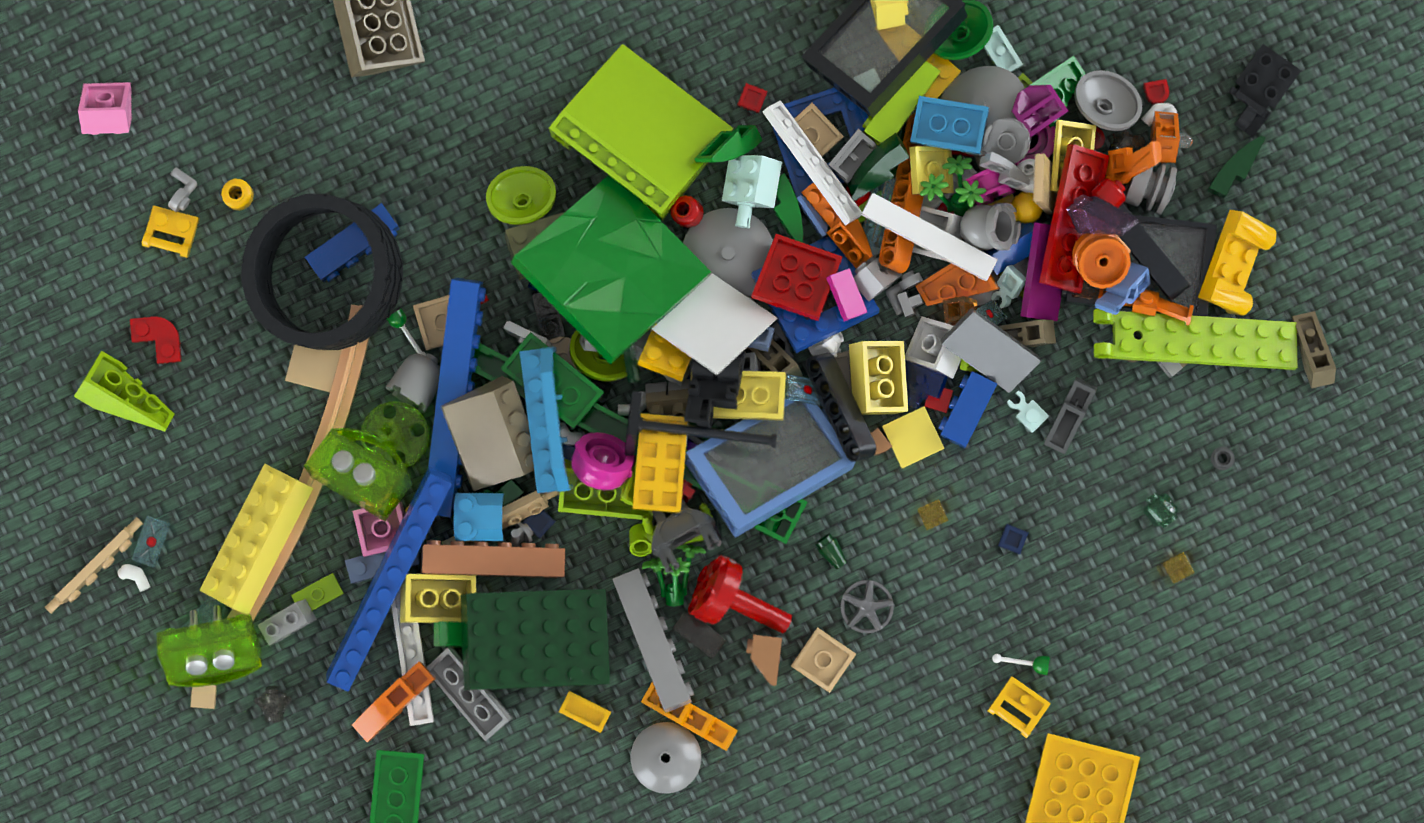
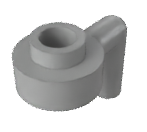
[168,167,197,212]
[886,270,923,315]

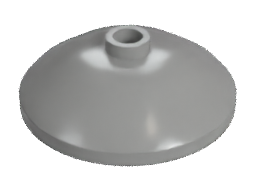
[1074,71,1142,131]
[630,722,701,793]

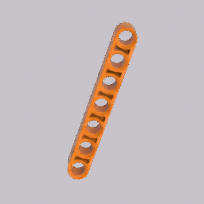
[879,113,924,274]

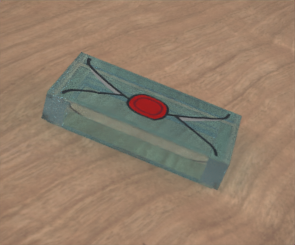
[976,300,1008,325]
[785,374,822,406]
[131,515,170,568]

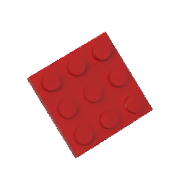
[751,234,843,321]

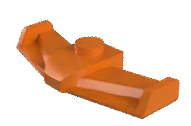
[1105,141,1162,184]
[1098,288,1194,325]

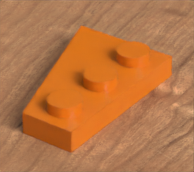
[915,263,1000,306]

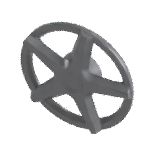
[841,580,894,633]

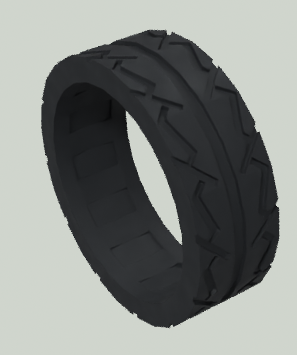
[241,194,403,350]

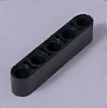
[1098,204,1190,302]
[805,353,876,462]

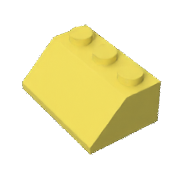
[1050,120,1096,193]

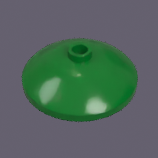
[924,0,994,60]

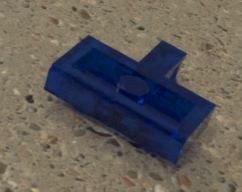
[905,360,948,409]

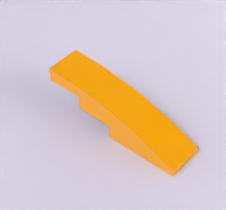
[641,681,738,751]

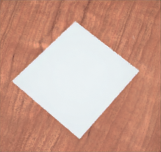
[652,273,778,375]

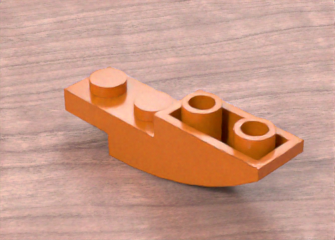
[801,182,872,269]
[352,661,436,743]

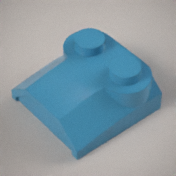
[454,493,504,541]

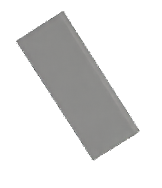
[426,646,514,741]

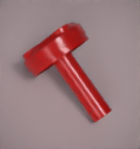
[688,555,792,634]

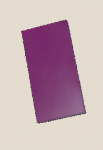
[1020,223,1062,321]

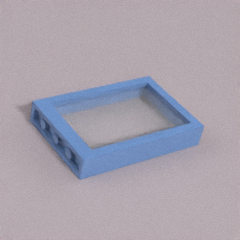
[685,385,856,538]

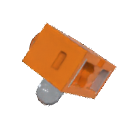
[1150,111,1193,163]

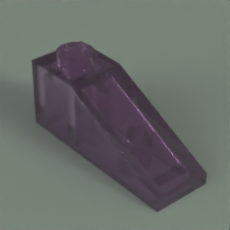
[1067,195,1139,235]

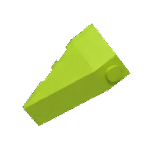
[74,351,174,432]

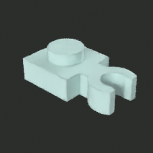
[991,265,1026,309]
[1007,391,1049,433]

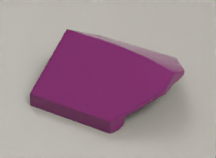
[1011,85,1068,137]

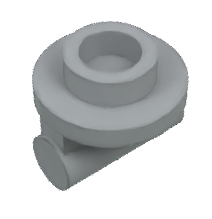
[511,522,533,547]

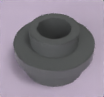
[1211,447,1235,470]

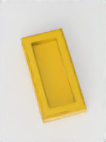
[559,691,611,733]

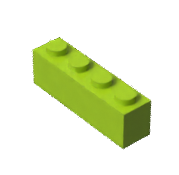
[862,61,941,146]

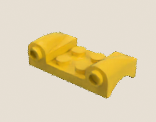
[1198,210,1276,316]

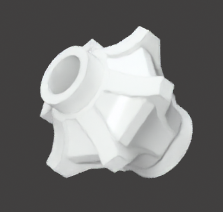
[808,332,844,357]

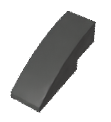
[1044,377,1097,454]

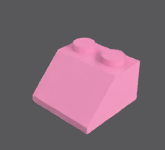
[78,82,131,135]
[353,499,405,557]

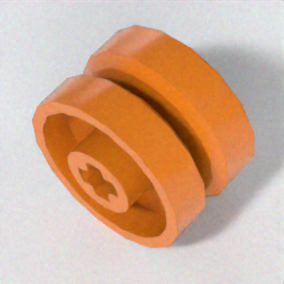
[1072,229,1130,289]

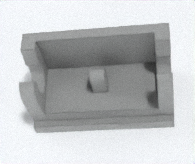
[828,129,876,184]

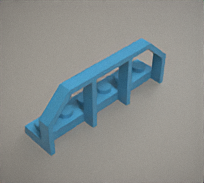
[520,347,574,493]

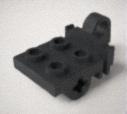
[1229,44,1302,138]
[684,350,746,428]

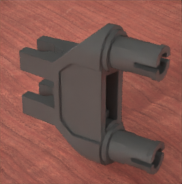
[651,499,722,573]

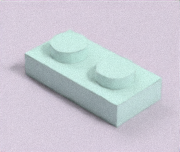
[983,25,1023,72]

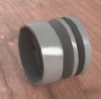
[1124,163,1177,215]

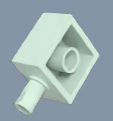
[722,155,782,229]

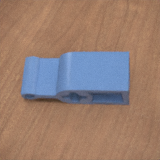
[1095,262,1151,315]

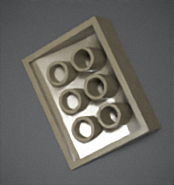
[333,0,425,78]
[441,376,534,491]

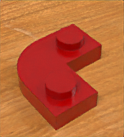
[130,317,182,364]

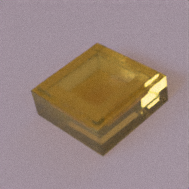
[917,499,949,530]
[1162,552,1195,584]

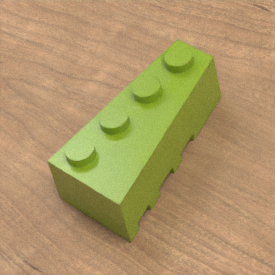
[558,459,653,521]

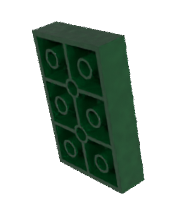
[460,589,610,691]

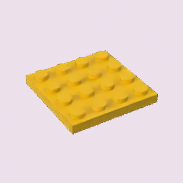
[1025,733,1140,823]

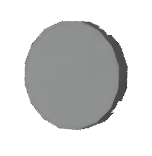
[983,117,1031,164]

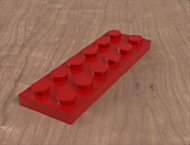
[1039,144,1110,294]

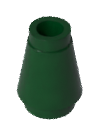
[815,533,847,570]

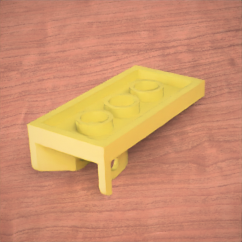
[690,369,786,421]

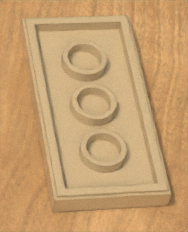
[1033,154,1056,215]

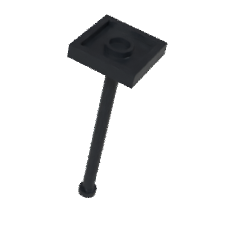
[624,391,777,456]

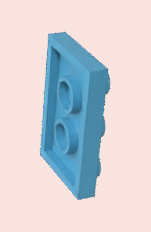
[910,96,989,155]

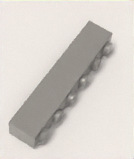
[612,568,694,713]

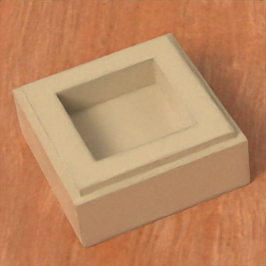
[190,683,217,709]

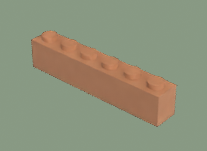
[420,540,565,578]

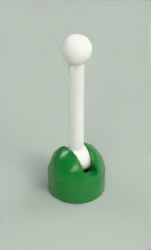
[387,308,427,356]
[992,654,1050,675]

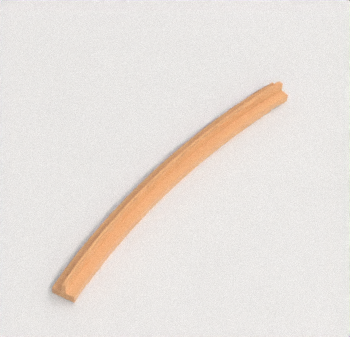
[225,304,370,633]

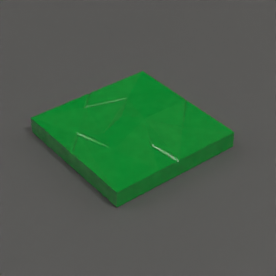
[511,175,711,365]

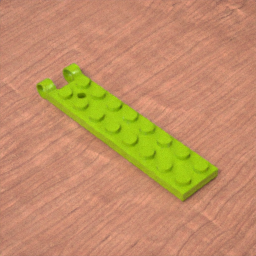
[1093,309,1298,370]

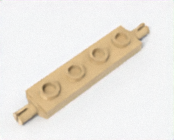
[442,490,560,546]
[45,517,143,614]

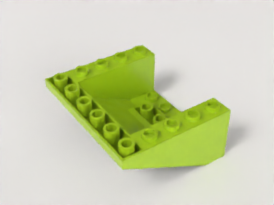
[549,44,734,222]

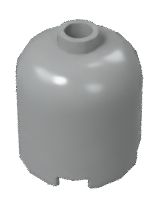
[385,353,440,413]

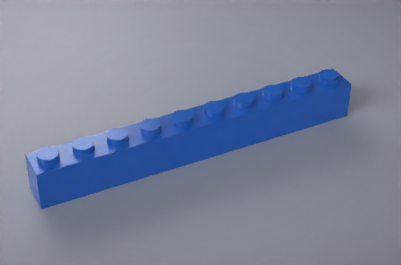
[428,278,486,517]
[326,466,452,692]

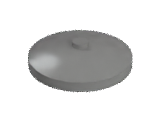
[941,66,1025,155]
[683,208,773,297]

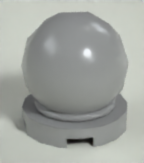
[960,203,1021,251]

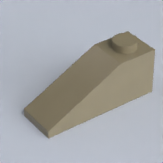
[1292,311,1336,388]
[998,319,1056,348]
[746,339,803,392]

